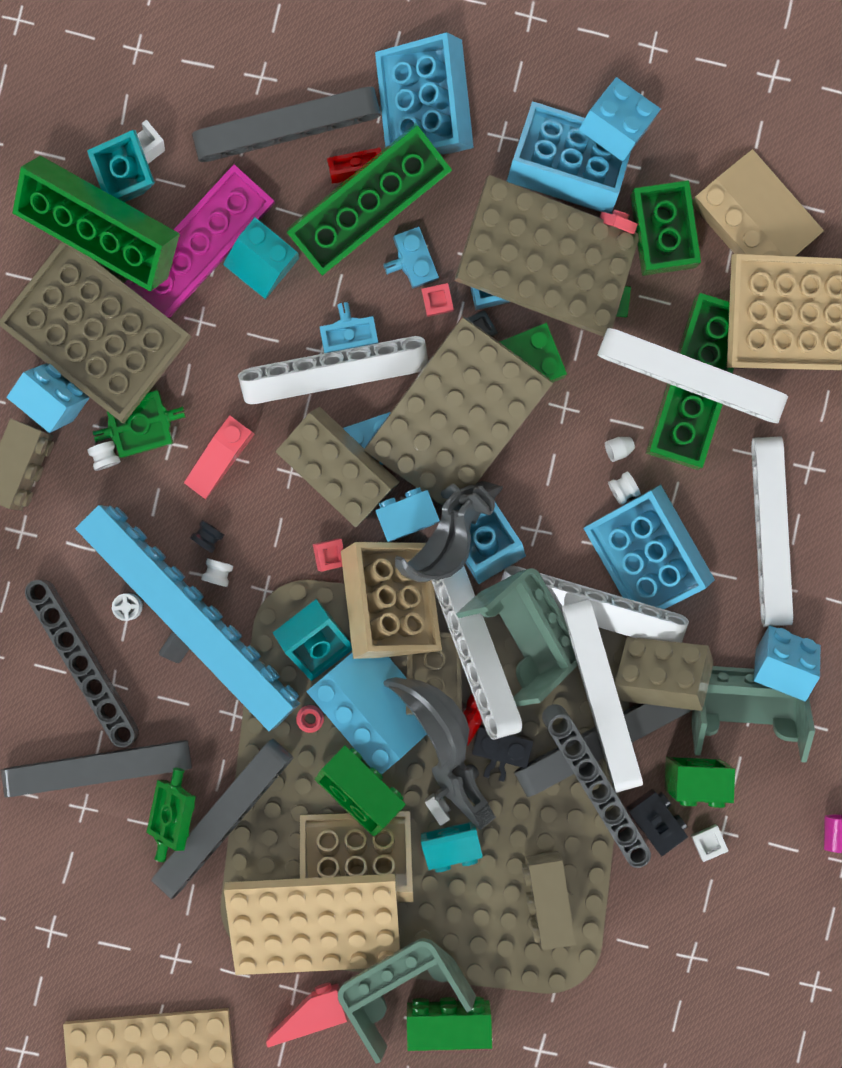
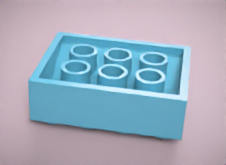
[375,32,474,155]
[507,101,631,214]
[583,485,715,609]
[306,653,427,775]

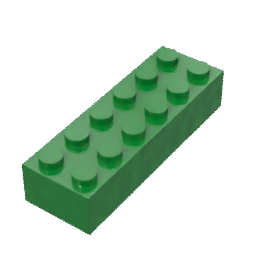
[287,123,452,276]
[12,155,180,292]
[645,293,734,470]

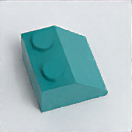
[87,130,155,202]
[223,217,300,300]
[272,599,352,681]
[421,822,483,873]

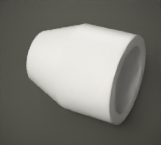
[605,437,635,462]

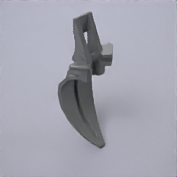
[395,481,503,582]
[383,677,496,830]

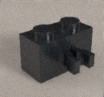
[471,725,534,782]
[626,789,688,857]

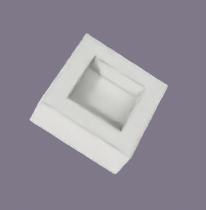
[425,793,451,826]
[691,824,728,862]

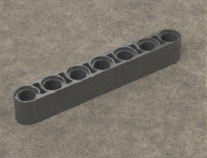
[192,87,381,162]
[25,580,139,747]
[514,703,691,797]
[542,704,651,868]
[151,738,294,900]
[0,740,192,797]

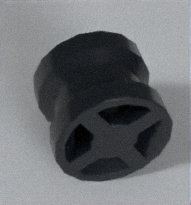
[190,520,225,553]

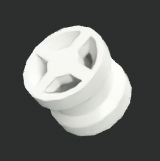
[87,441,121,471]
[608,471,641,506]
[201,558,233,587]
[112,593,143,621]

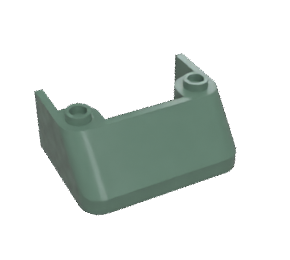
[456,568,578,707]
[691,666,815,762]
[338,938,476,1064]

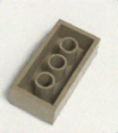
[276,407,399,527]

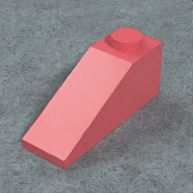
[184,415,255,499]
[266,982,348,1048]

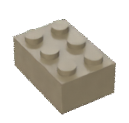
[0,418,54,511]
[615,637,714,711]
[522,851,576,950]

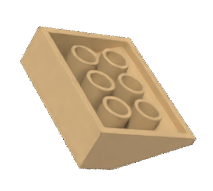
[692,149,824,256]
[341,542,442,659]
[300,811,413,902]

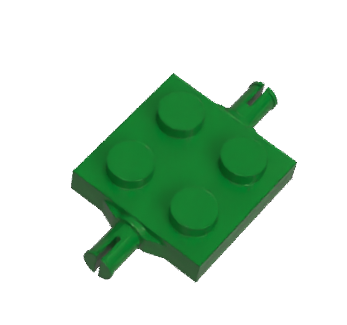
[93,390,186,458]
[146,768,196,862]

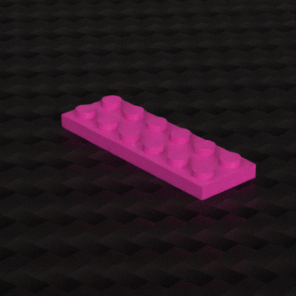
[124,164,275,318]

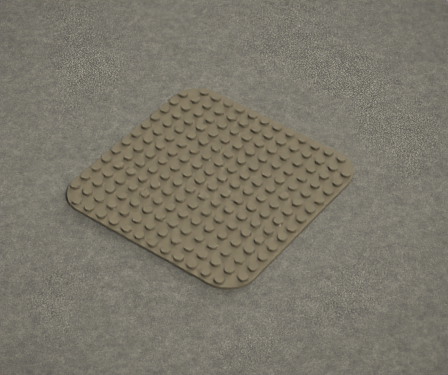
[221,580,630,994]

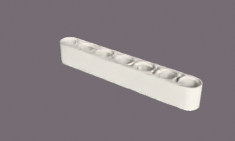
[597,328,788,423]
[238,336,429,404]
[751,436,793,627]
[431,566,522,740]
[501,566,689,643]
[562,599,643,793]

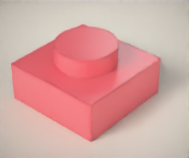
[600,210,638,234]
[421,283,454,317]
[313,538,344,572]

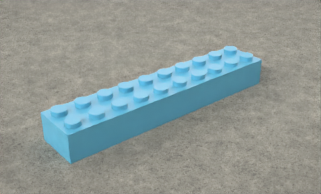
[75,505,301,731]

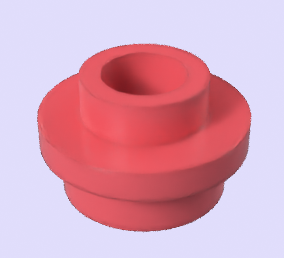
[296,705,324,733]

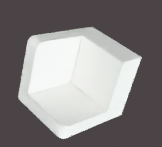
[137,120,165,164]

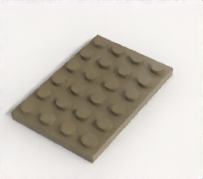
[454,175,639,337]
[0,241,192,423]
[364,316,553,506]

